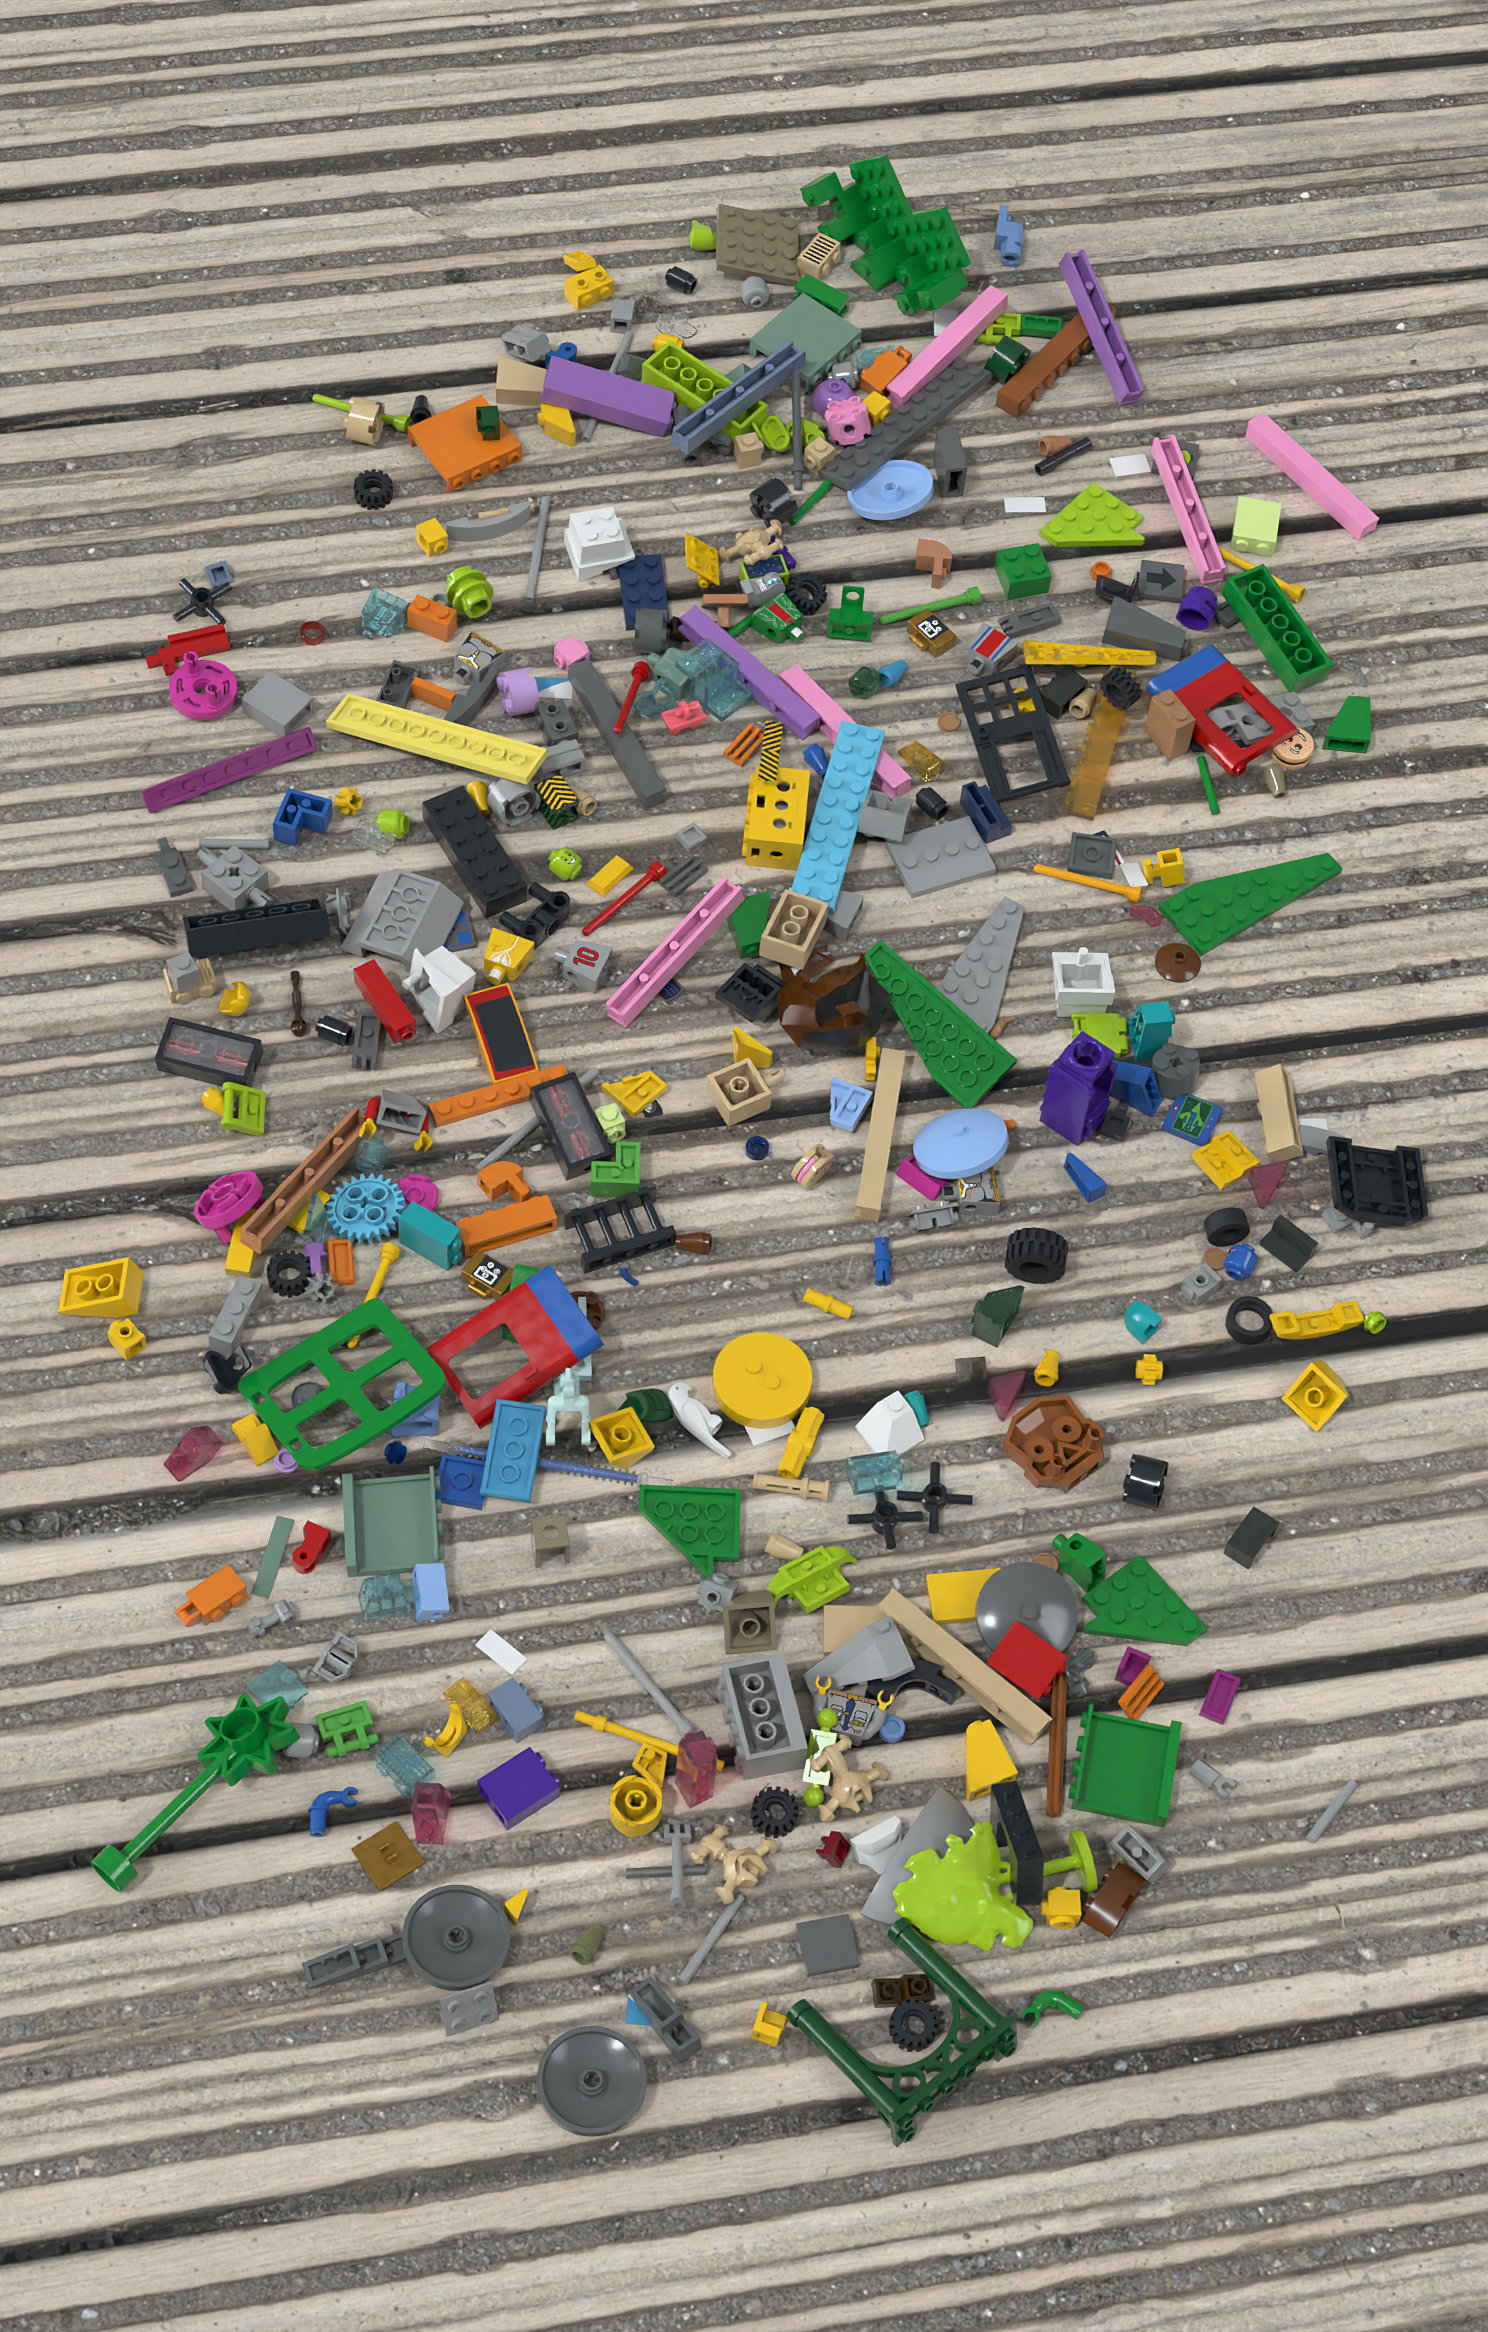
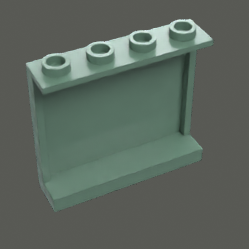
[749,293,862,392]
[342,1466,445,1577]

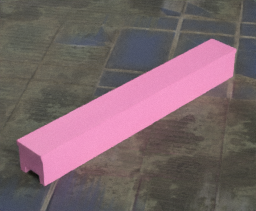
[886,285,1008,408]
[1245,412,1379,541]
[1151,435,1226,585]
[779,663,912,801]
[606,876,745,1028]

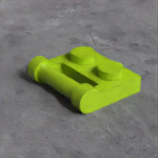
[221,1082,265,1137]

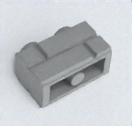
[501,325,550,362]
[537,739,585,782]
[1110,1824,1172,1883]

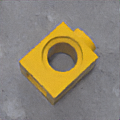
[416,518,448,558]

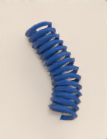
[620,1267,639,1286]

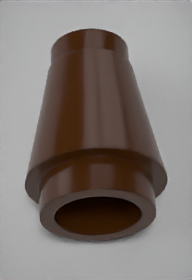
[676,1231,712,1255]

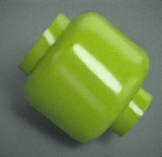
[374,809,410,839]

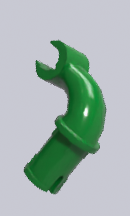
[1021,1989,1085,2029]

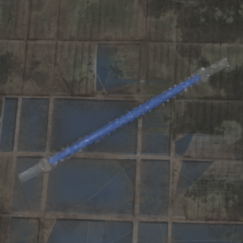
[423,1439,673,1487]

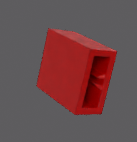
[985,1620,1068,1699]

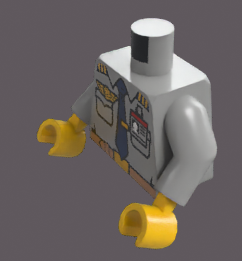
[814,1675,894,1755]

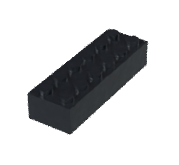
[422,785,527,919]
[183,897,330,959]

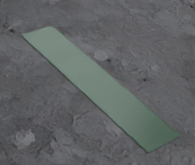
[252,1516,294,1598]

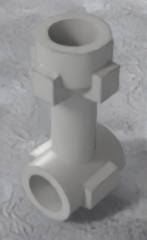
[246,1599,296,1638]

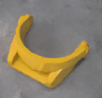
[423,1703,467,1758]

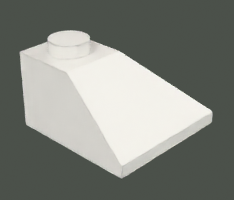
[855,1391,925,1465]

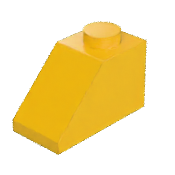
[537,403,575,447]

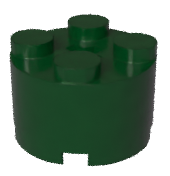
[984,336,1031,384]

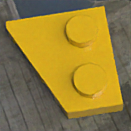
[601,1071,668,1118]

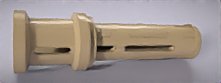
[753,1473,830,1502]

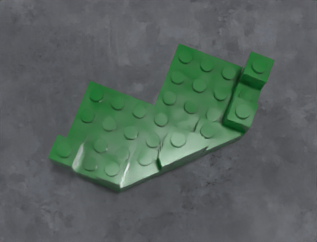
[800,154,972,315]

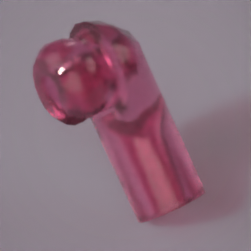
[1130,905,1161,927]

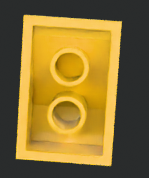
[58,1257,144,1318]

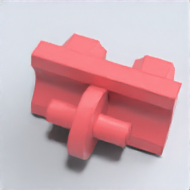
[661,700,707,736]

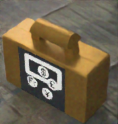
[907,608,956,658]
[461,1250,514,1300]

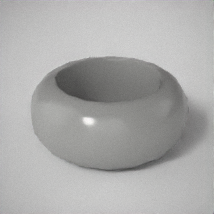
[430,593,450,607]

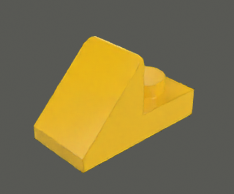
[232,1413,279,1467]

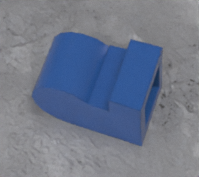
[545,342,577,369]

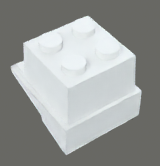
[564,507,635,582]
[402,946,476,1034]
[1052,947,1115,1017]

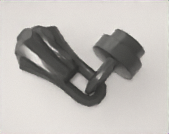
[1065,1648,1094,1697]

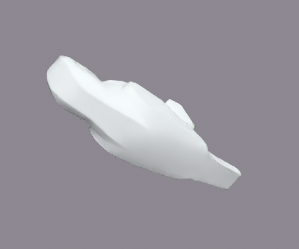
[667,1382,731,1459]

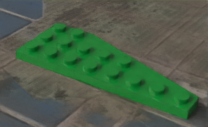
[1158,853,1343,956]

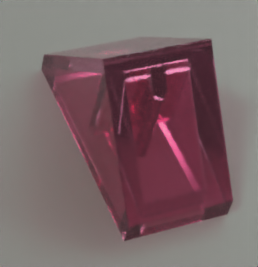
[1249,1161,1288,1210]
[987,1370,1027,1422]

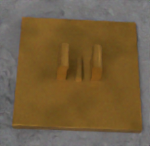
[351,1821,425,1892]

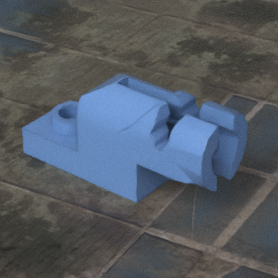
[993,205,1025,267]

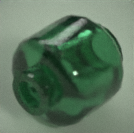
[848,666,881,700]

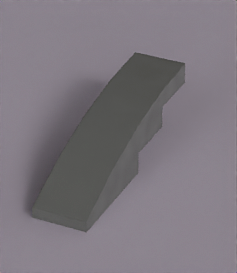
[444,666,499,726]
[301,1931,407,1989]

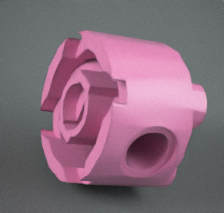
[825,396,872,445]

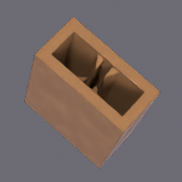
[1144,689,1196,761]

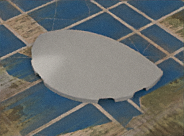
[860,1787,974,1926]

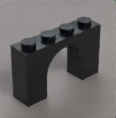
[990,1781,1044,1906]

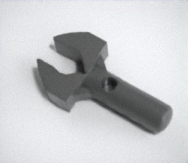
[703,432,734,455]

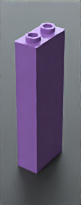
[540,356,676,437]

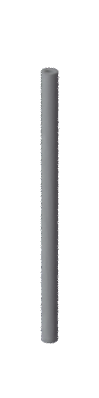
[581,330,634,443]
[474,1067,600,1172]

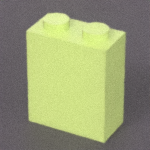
[1230,496,1282,556]

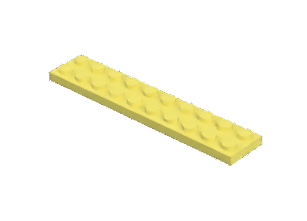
[326,693,548,785]

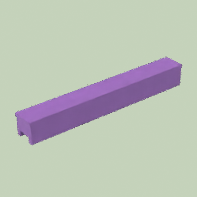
[1058,249,1145,406]
[678,605,821,740]

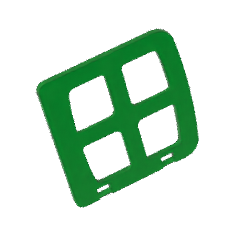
[238,1298,446,1471]

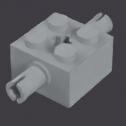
[197,845,274,910]

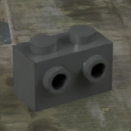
[535,699,579,747]

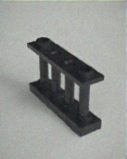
[564,1186,676,1274]

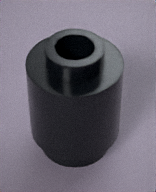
[665,266,697,294]
[915,787,949,820]
[315,1015,353,1045]

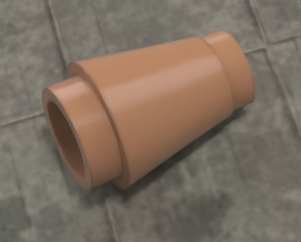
[1038,435,1071,457]

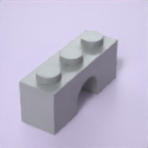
[208,1275,264,1356]

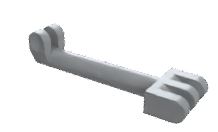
[663,1824,691,1907]

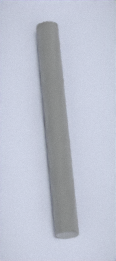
[678,1893,745,1985]

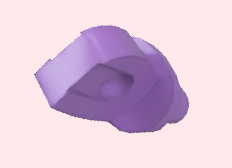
[303,1243,328,1277]

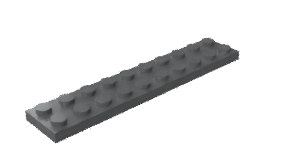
[817,359,992,491]

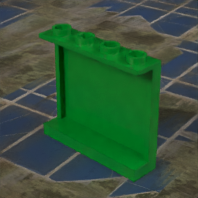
[1068,1704,1182,1828]

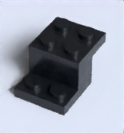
[715,963,788,1023]

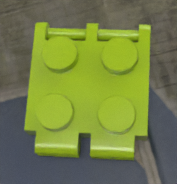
[1071,1013,1129,1058]

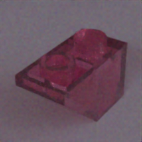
[164,1426,224,1482]
[411,1782,451,1845]

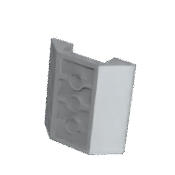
[341,868,464,973]

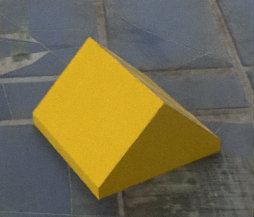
[589,1407,655,1470]

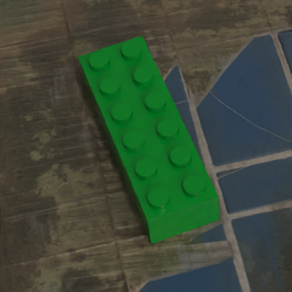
[1221,564,1334,693]

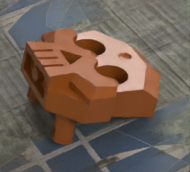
[1002,1395,1104,1494]

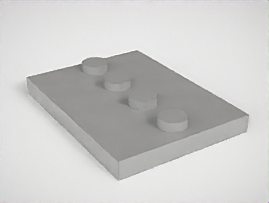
[885,816,996,899]

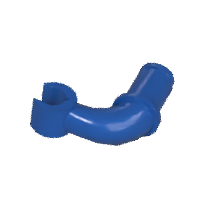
[308,1787,358,1837]

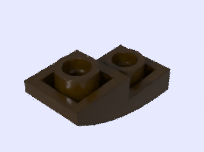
[871,1974,932,2008]

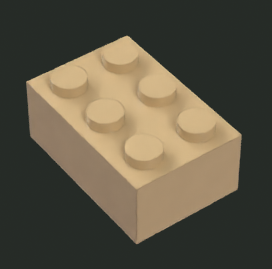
[759,889,829,970]

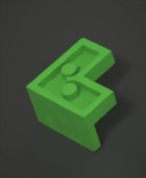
[590,1141,641,1198]

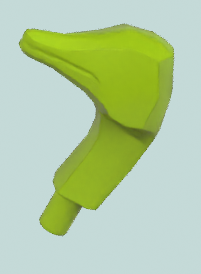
[689,220,716,251]

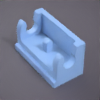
[411,1563,450,1622]

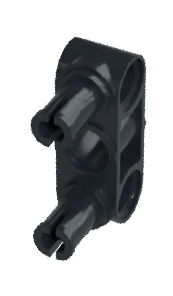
[499,882,570,950]

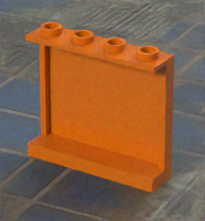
[408,395,522,493]

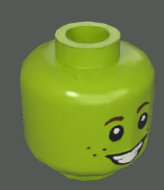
[548,847,583,881]

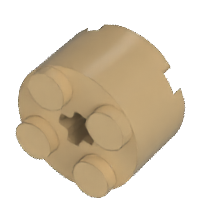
[343,397,385,445]

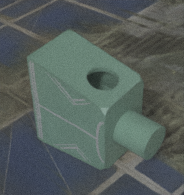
[647,647,703,700]

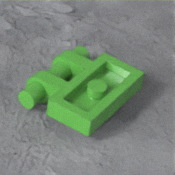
[315,1700,379,1758]

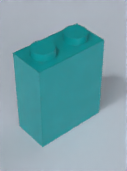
[398,1201,463,1271]

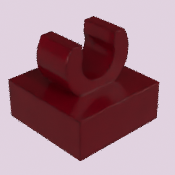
[815,1831,851,1868]

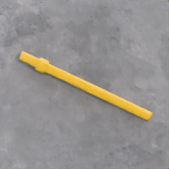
[574,1710,725,1772]

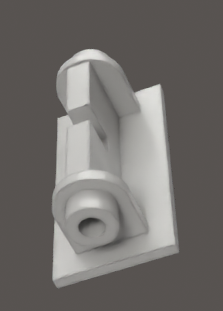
[326,888,352,938]
[906,1201,958,1231]

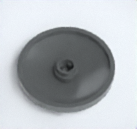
[975,1562,1078,1652]
[402,1885,511,1991]
[537,2026,647,2137]

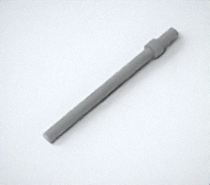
[604,1631,706,1752]

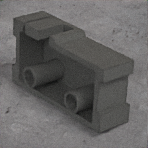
[376,660,421,709]

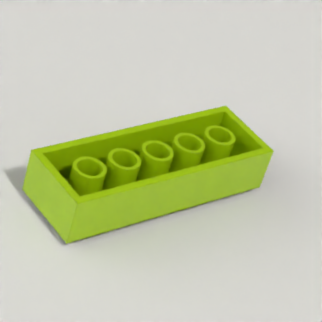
[641,340,768,443]

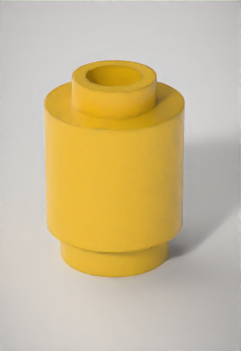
[652,332,685,352]

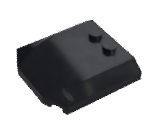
[1326,1136,1428,1227]

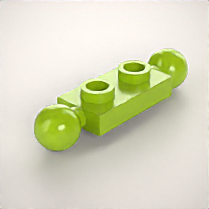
[803,1708,838,1807]

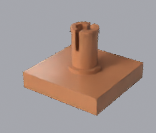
[701,594,748,628]

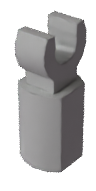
[1189,1759,1236,1800]

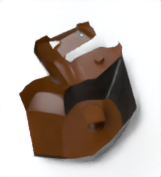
[777,945,890,1050]

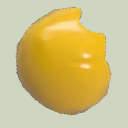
[219,981,251,1017]

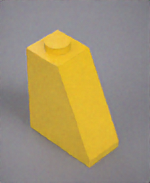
[964,1719,1018,1802]

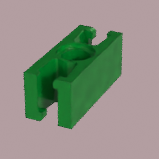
[793,274,850,318]

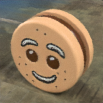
[1270,728,1314,770]

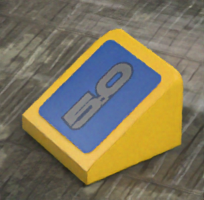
[504,1888,528,1926]

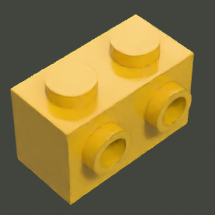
[564,265,614,311]

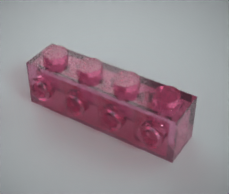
[675,1730,718,1808]

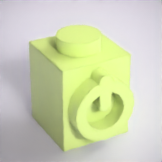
[593,1103,626,1143]

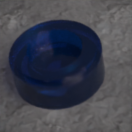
[745,1136,769,1161]

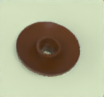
[1155,943,1201,983]

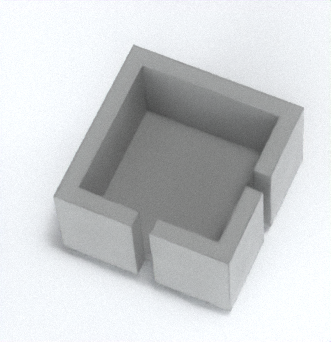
[857,789,913,842]

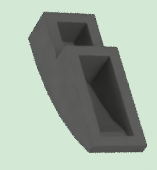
[629,1976,702,2064]

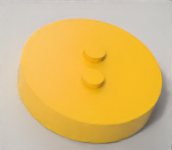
[712,1332,812,1429]

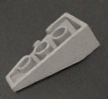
[802,1616,915,1695]

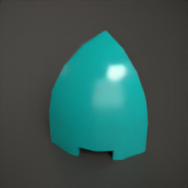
[1124,1301,1162,1344]

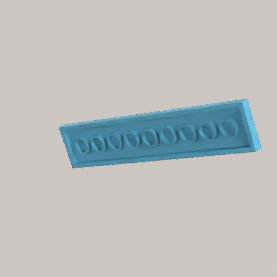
[791,721,885,914]

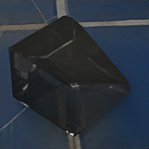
[955,1356,987,1383]

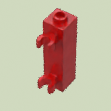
[353,959,416,1044]

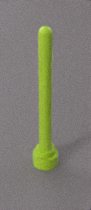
[312,394,411,433]

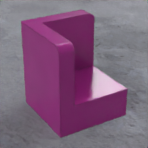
[1114,1646,1151,1686]

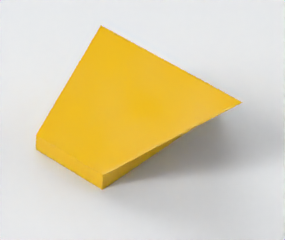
[732,1026,773,1068]

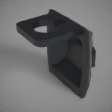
[1095,571,1140,603]

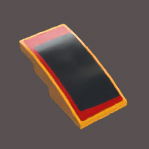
[463,983,539,1084]

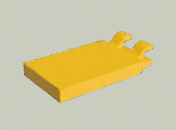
[926,1568,1001,1625]

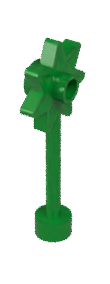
[90,1693,300,1893]

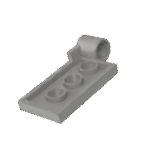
[1208,691,1315,745]

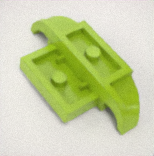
[766,1545,858,1614]

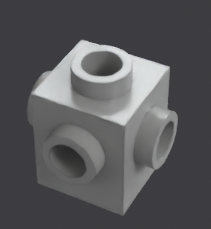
[697,1573,739,1612]

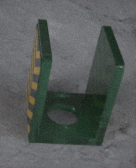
[534,773,579,830]

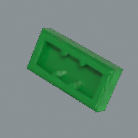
[1020,314,1063,338]

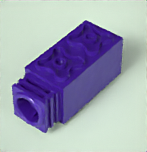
[1039,1031,1118,1146]

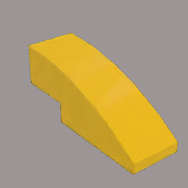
[225,1209,257,1278]

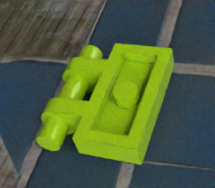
[977,312,1021,345]

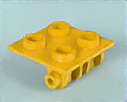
[685,532,720,588]

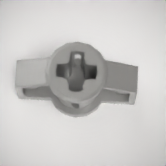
[312,1631,359,1684]

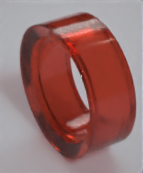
[300,621,325,646]

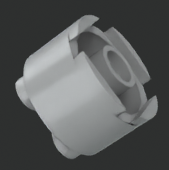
[487,778,541,827]

